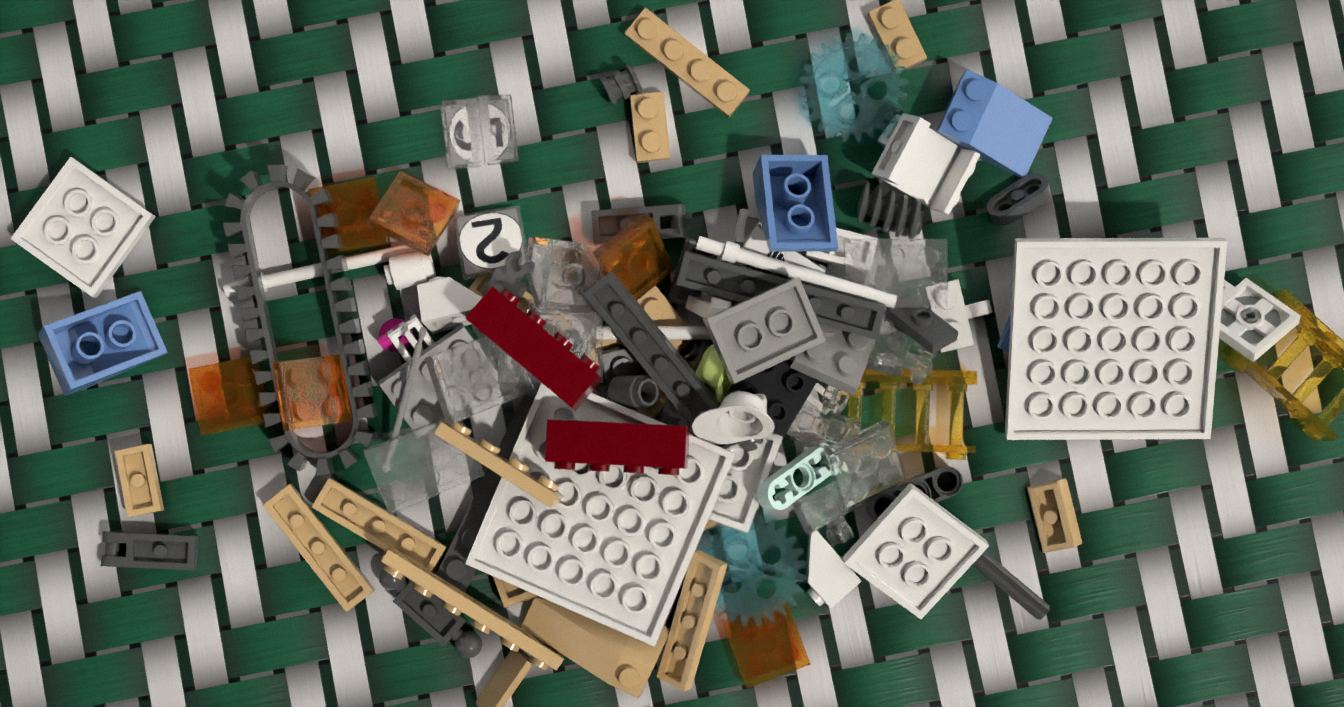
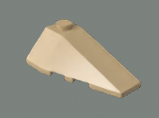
[521,597,671,699]

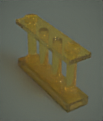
[1222,289,1344,442]
[835,368,977,460]

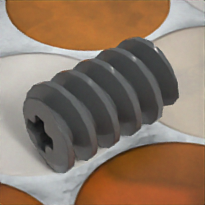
[855,181,931,242]

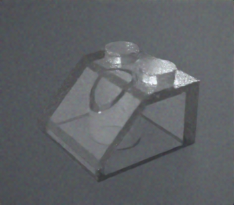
[526,236,608,314]

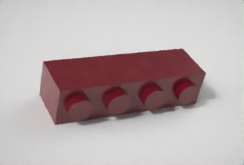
[465,286,602,411]
[545,419,690,475]

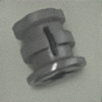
[600,63,643,105]

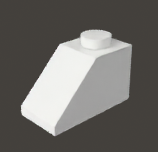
[417,277,482,334]
[806,528,862,608]

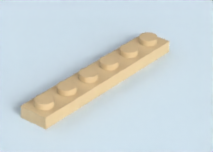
[381,545,564,671]

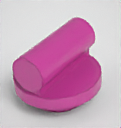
[376,318,413,352]

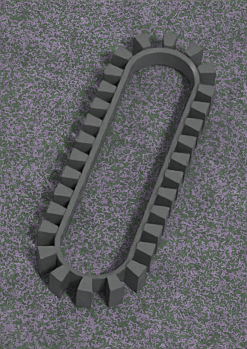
[223,164,378,475]

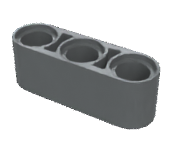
[866,466,963,521]

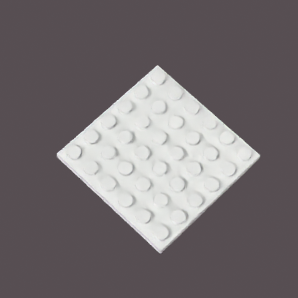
[1005,238,1227,440]
[465,383,736,647]

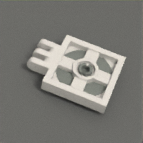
[1219,278,1301,362]

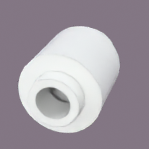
[384,250,436,290]

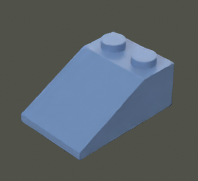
[935,69,1053,178]
[753,155,838,252]
[38,291,168,396]

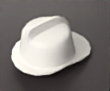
[692,391,775,445]

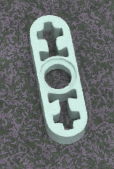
[757,445,838,510]

